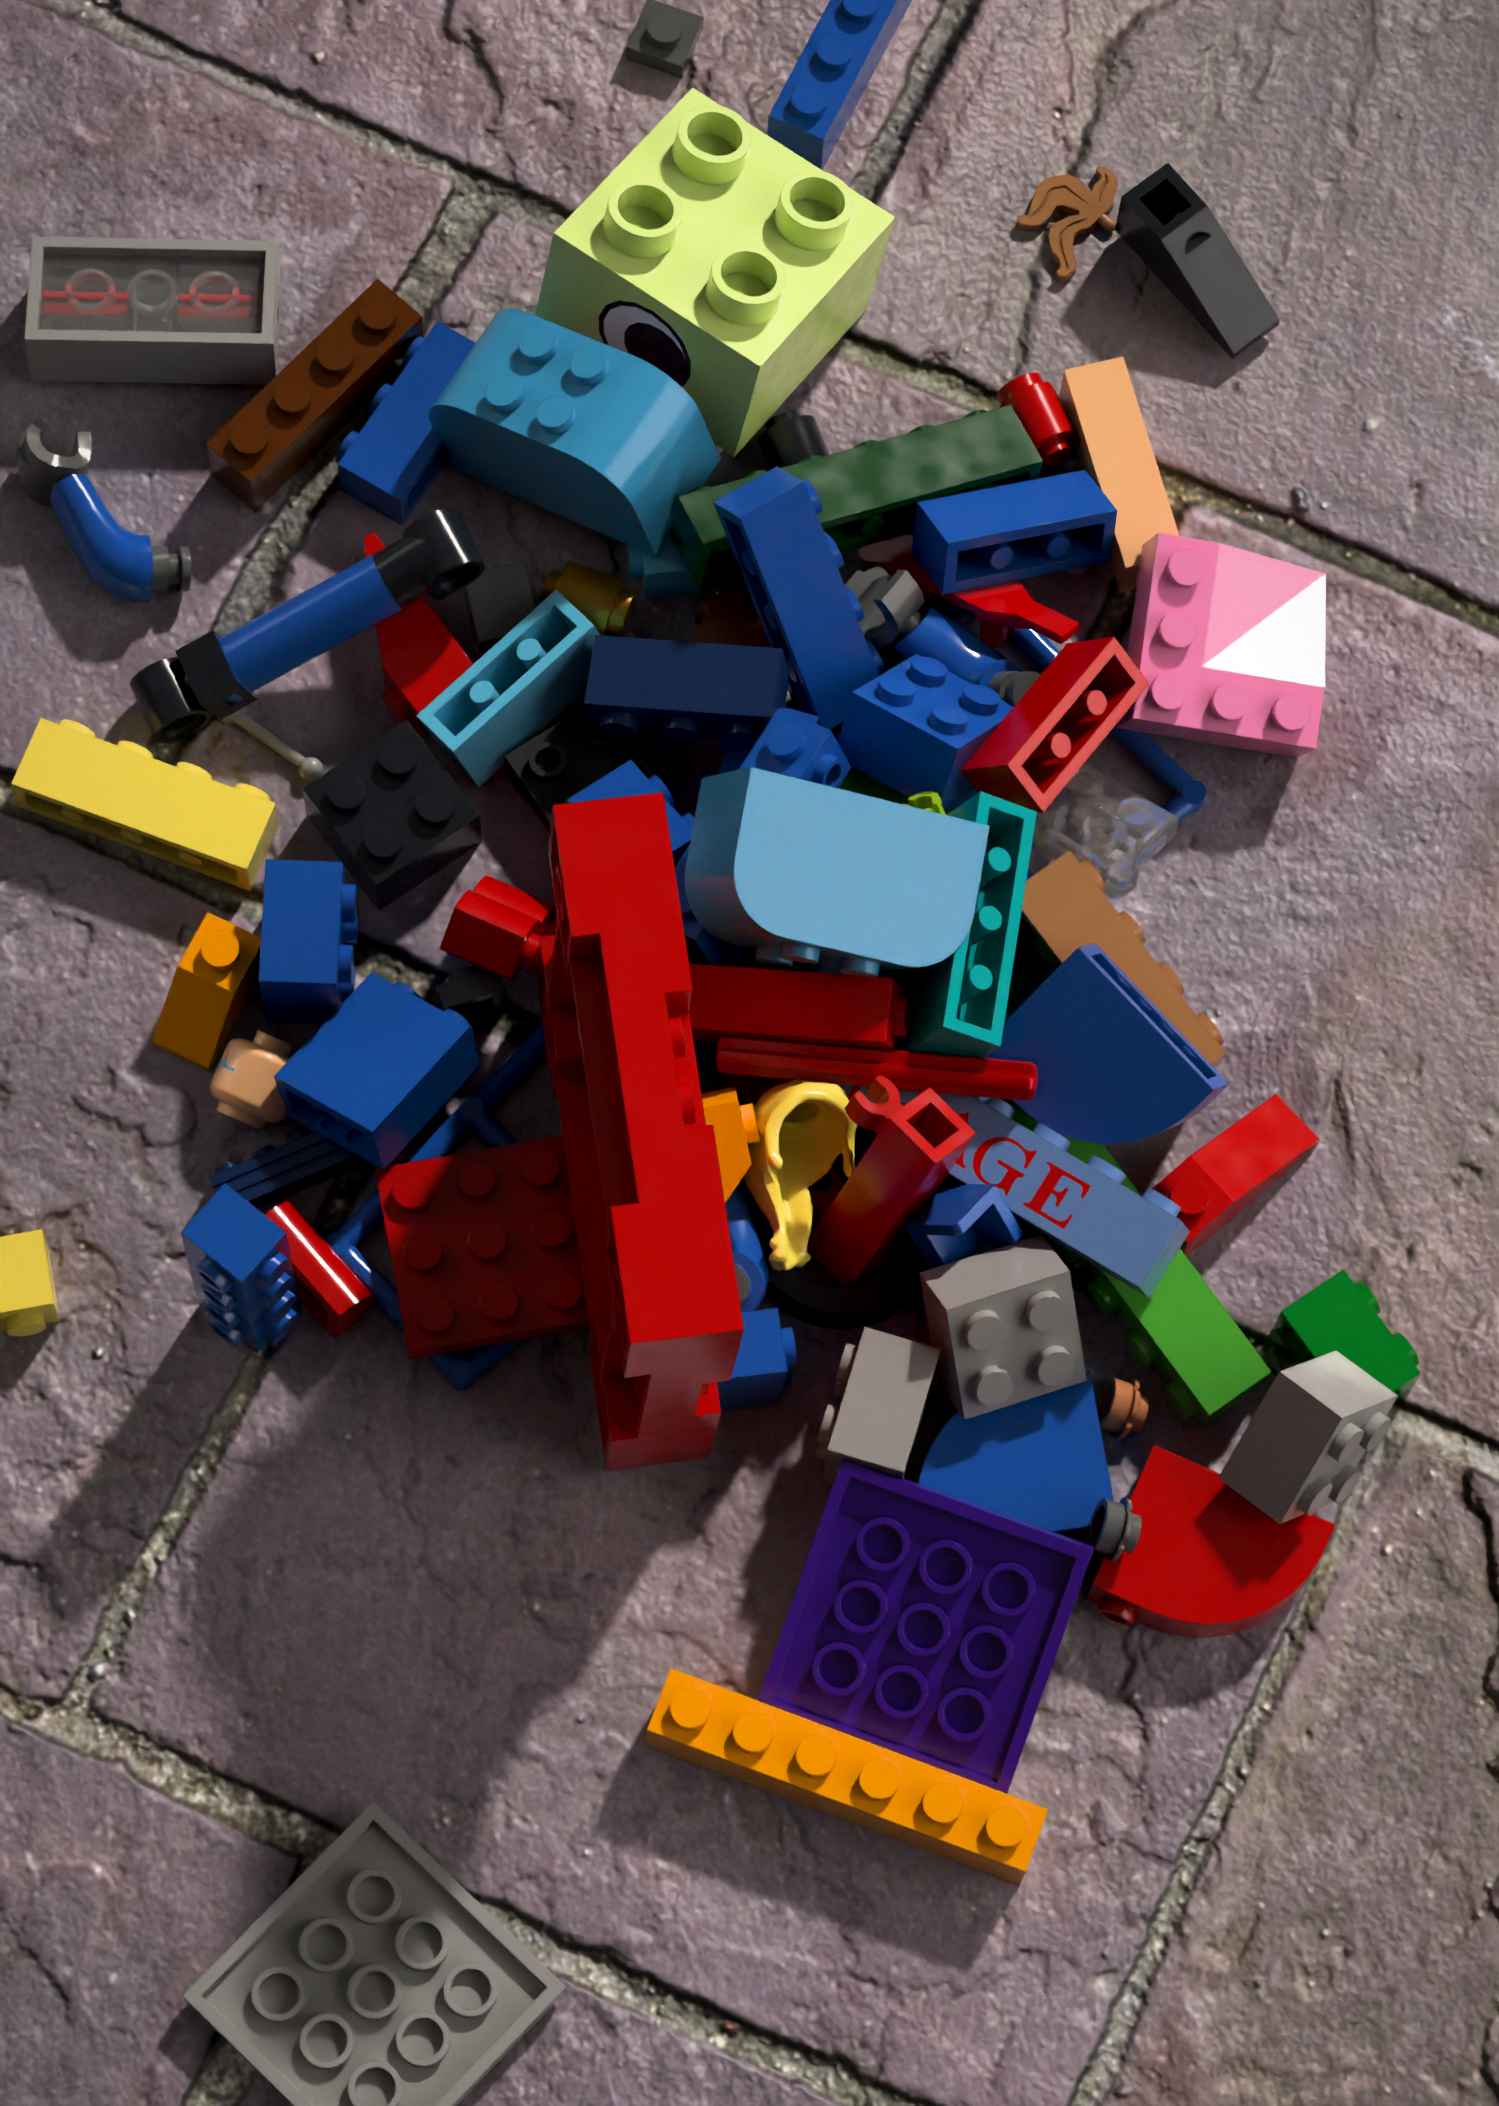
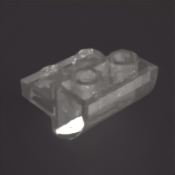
[1031,762,1179,899]

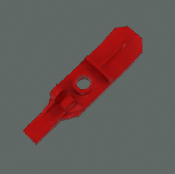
[858,534,1080,647]

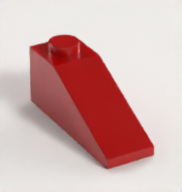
[363,531,473,737]
[1152,1094,1320,1258]

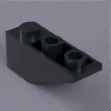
[1115,163,1280,359]

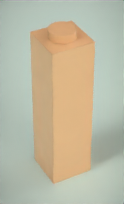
[1059,356,1179,592]

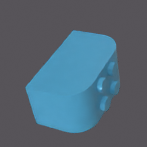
[429,308,721,556]
[685,767,990,978]

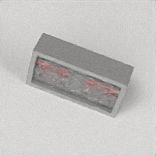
[24,236,282,385]

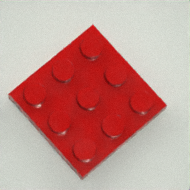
[375,1135,590,1360]

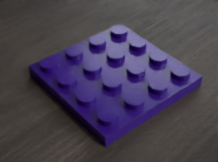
[758,1459,1094,1794]

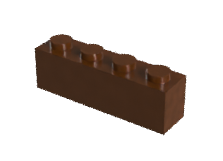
[206,279,424,512]

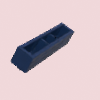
[209,1129,412,1209]

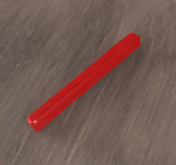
[715,1035,1038,1101]

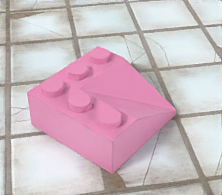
[1117,533,1326,758]

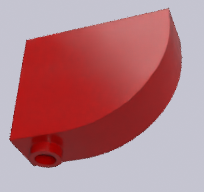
[1086,1445,1335,1638]

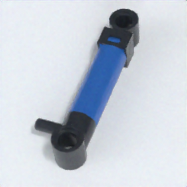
[130,508,485,743]

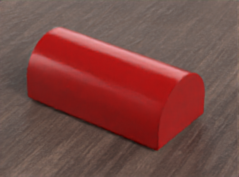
[264,1201,375,1339]

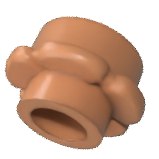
[1097,1377,1149,1439]

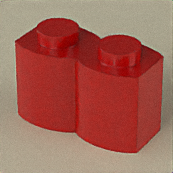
[440,875,557,981]

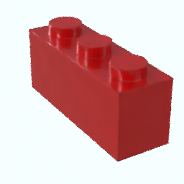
[961,637,1149,813]

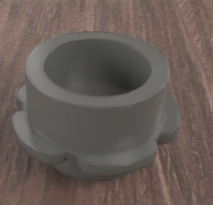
[1087,1497,1142,1562]

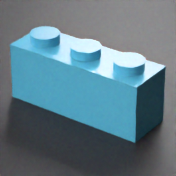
[416,590,600,787]

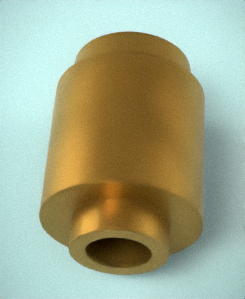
[541,561,637,637]

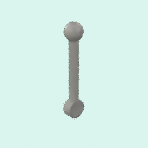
[218,710,323,782]

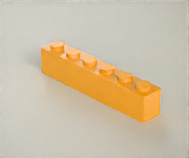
[646,1668,1048,1886]

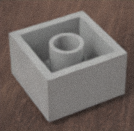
[919,1234,1087,1420]
[814,1327,941,1485]
[1218,1351,1398,1524]

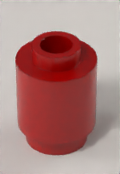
[997,373,1078,468]

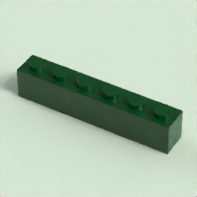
[669,405,1043,592]

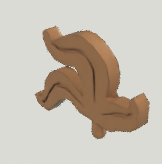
[1017,167,1118,282]

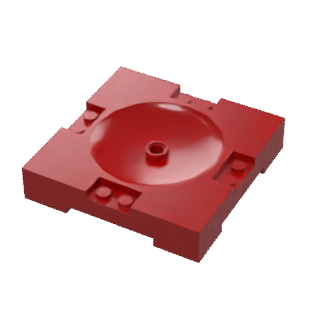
[535,792,744,1471]

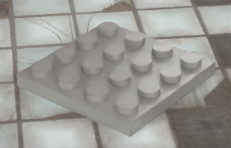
[183,1801,566,2106]

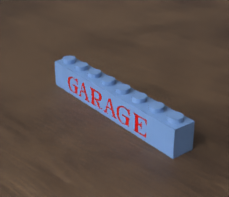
[743,962,1190,1298]

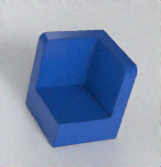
[904,1184,1023,1269]

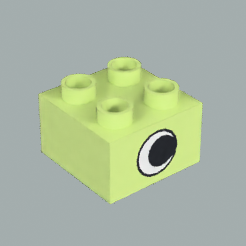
[535,88,895,457]

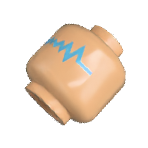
[210,1030,293,1131]

